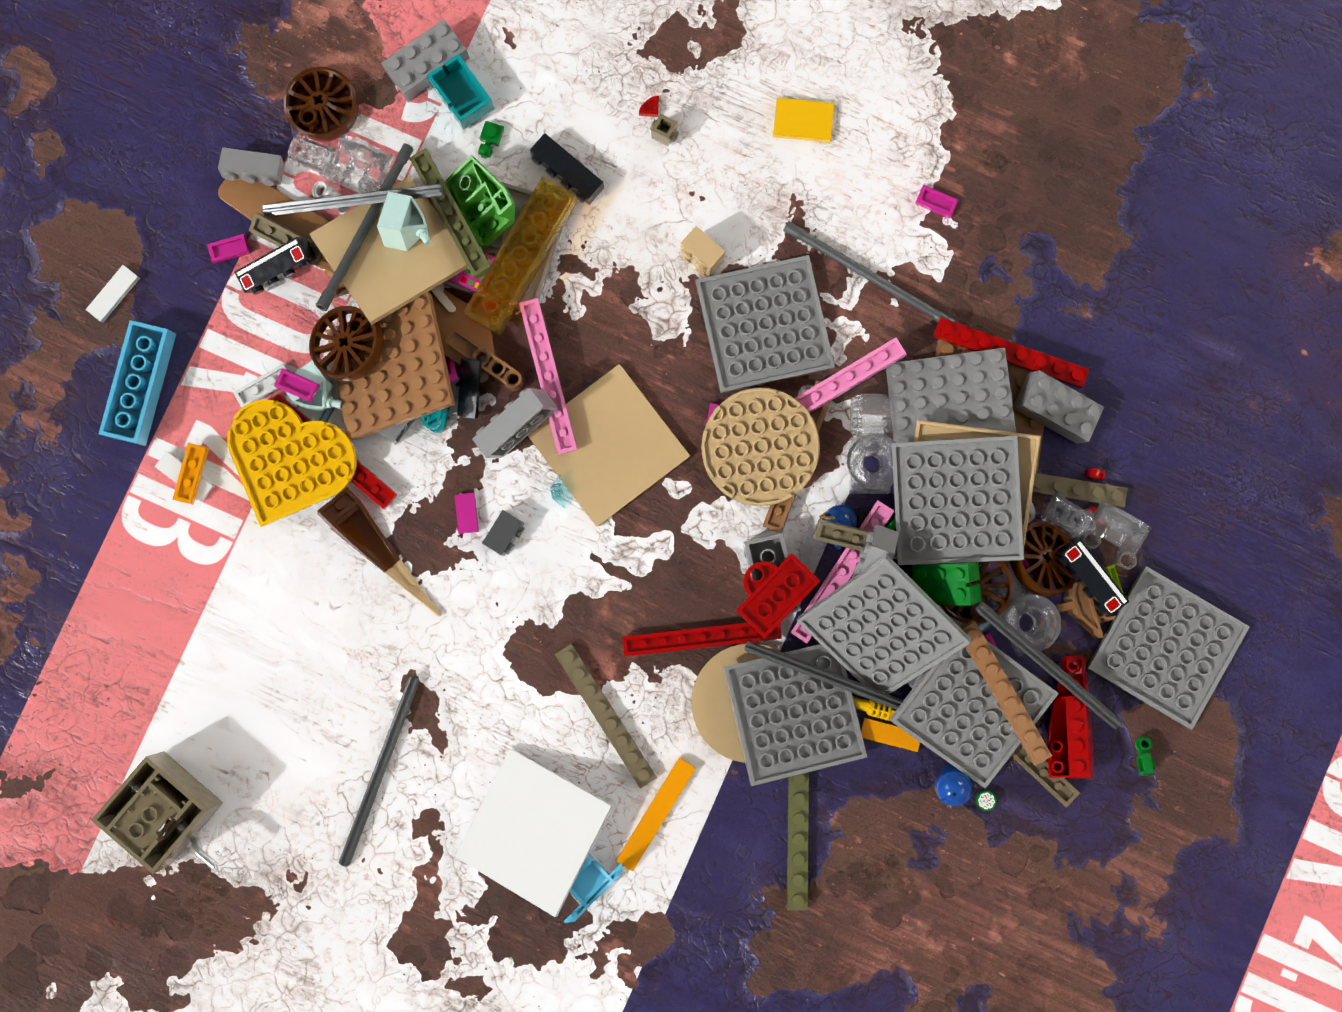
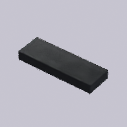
[457,358,482,419]

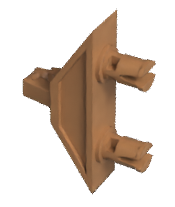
[1053,582,1115,638]

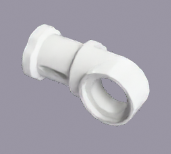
[312,181,349,212]

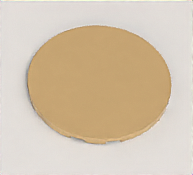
[701,388,820,506]
[691,643,782,763]

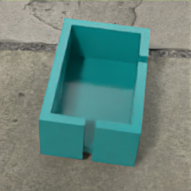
[427,54,495,130]

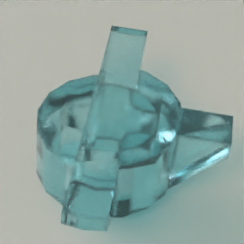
[551,475,566,508]

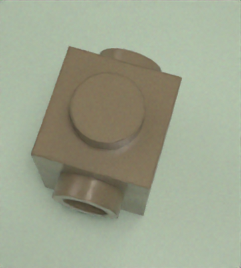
[650,113,679,147]

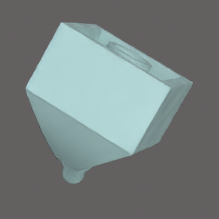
[377,191,432,251]
[286,360,342,411]

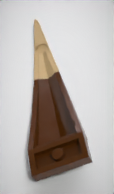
[317,487,441,617]

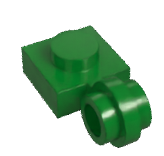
[478,121,504,159]
[1135,737,1155,776]

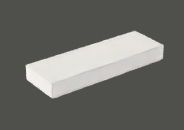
[86,265,140,323]
[233,363,289,407]
[154,451,215,502]

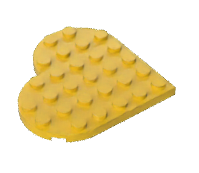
[227,400,357,527]

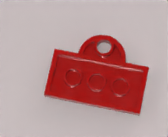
[735,553,820,639]

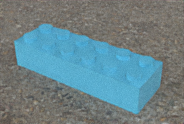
[98,320,176,446]

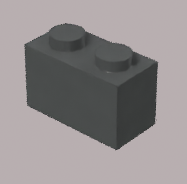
[482,510,525,556]

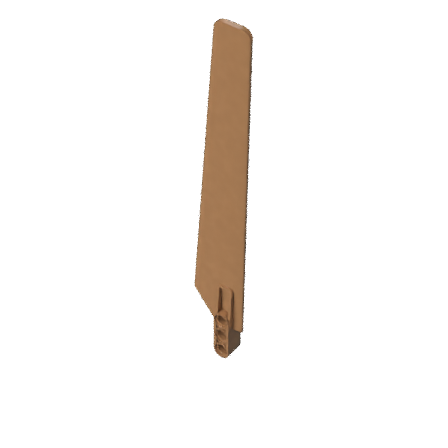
[218,179,524,391]

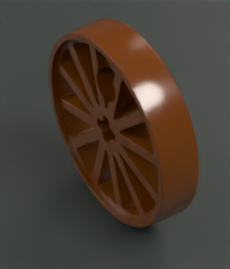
[283,67,359,142]
[309,306,384,382]
[1010,521,1075,597]
[940,561,1013,624]

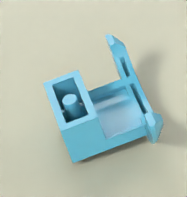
[564,853,622,923]

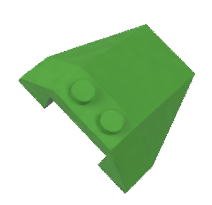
[446,155,515,248]

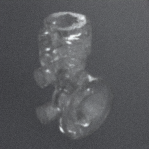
[288,133,394,193]
[847,394,896,494]
[1040,491,1152,569]
[979,561,1061,657]

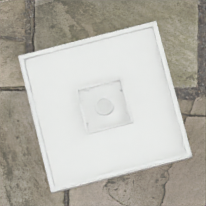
[455,749,613,917]

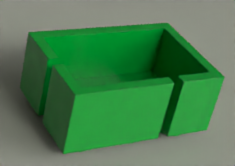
[912,562,981,606]

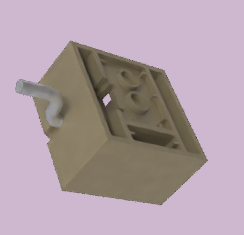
[91,751,224,874]

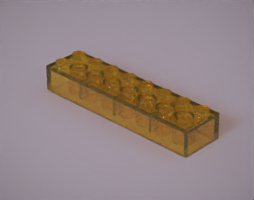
[464,177,578,336]

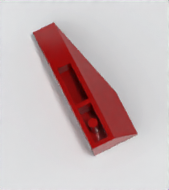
[1047,656,1095,779]

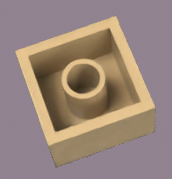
[680,226,726,277]

